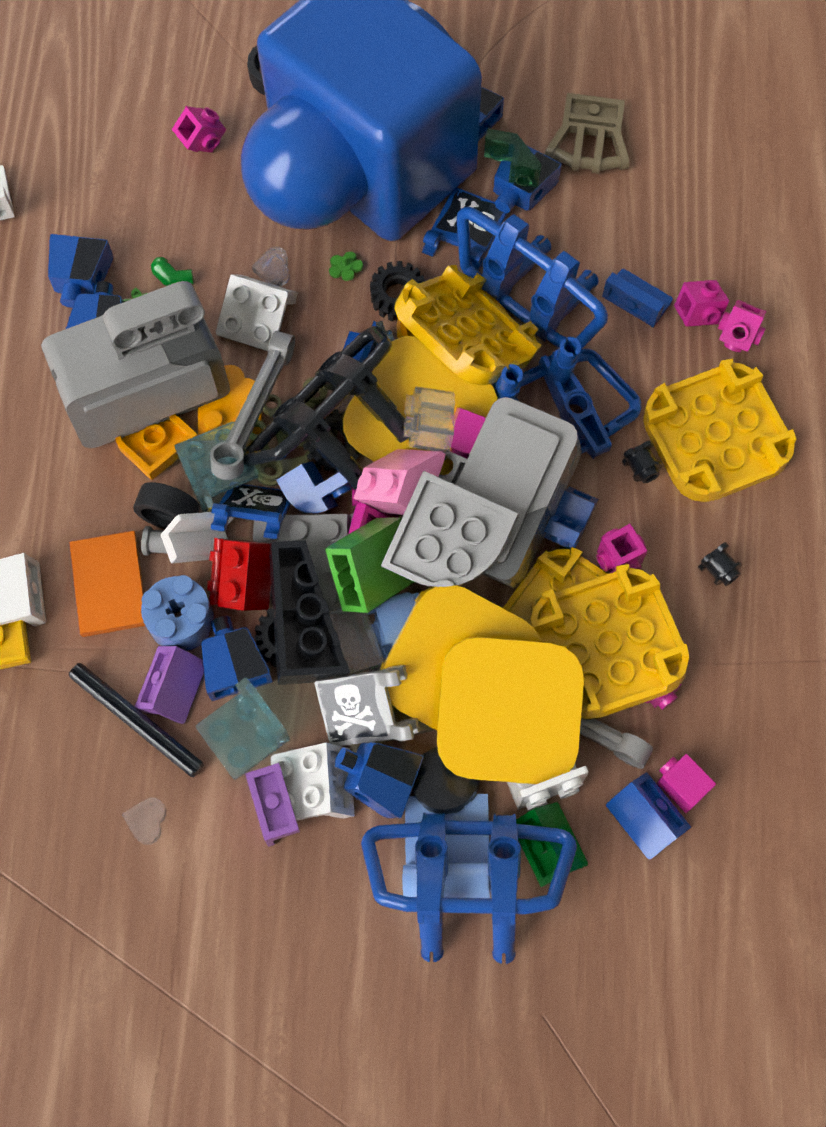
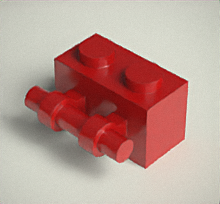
[207,538,271,611]

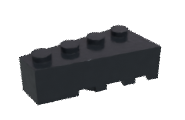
[269,540,350,685]

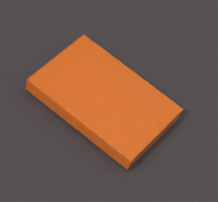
[69,531,146,637]

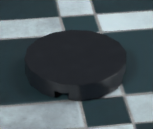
[412,747,480,814]

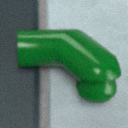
[151,257,194,286]

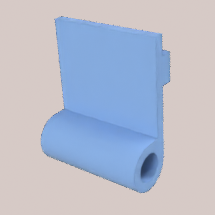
[402,794,491,898]

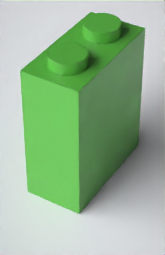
[325,518,414,613]

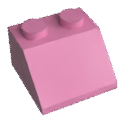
[354,449,446,515]

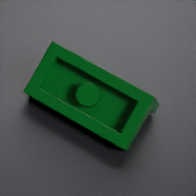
[516,802,588,887]

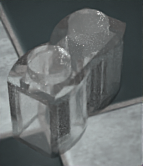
[403,386,455,453]

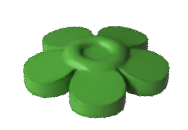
[329,252,363,281]

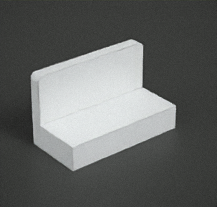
[161,512,234,564]
[0,553,46,626]

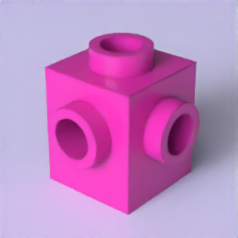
[172,106,227,153]
[674,280,729,327]
[717,300,767,352]
[596,524,647,573]

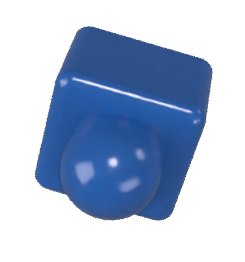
[241,0,482,241]

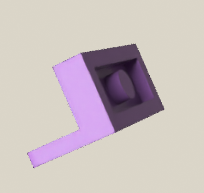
[135,646,204,724]
[245,763,300,847]

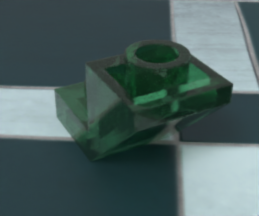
[484,129,542,187]

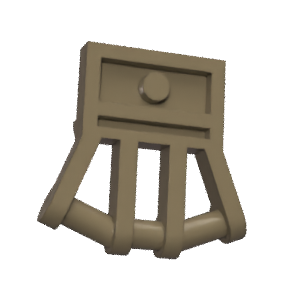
[544,93,629,174]

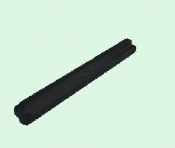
[68,663,204,777]

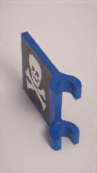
[422,188,508,271]
[211,482,291,539]

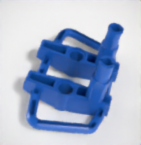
[456,207,608,349]
[491,337,642,459]
[361,812,577,964]

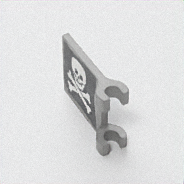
[314,665,420,746]

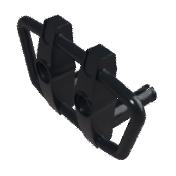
[244,326,415,489]

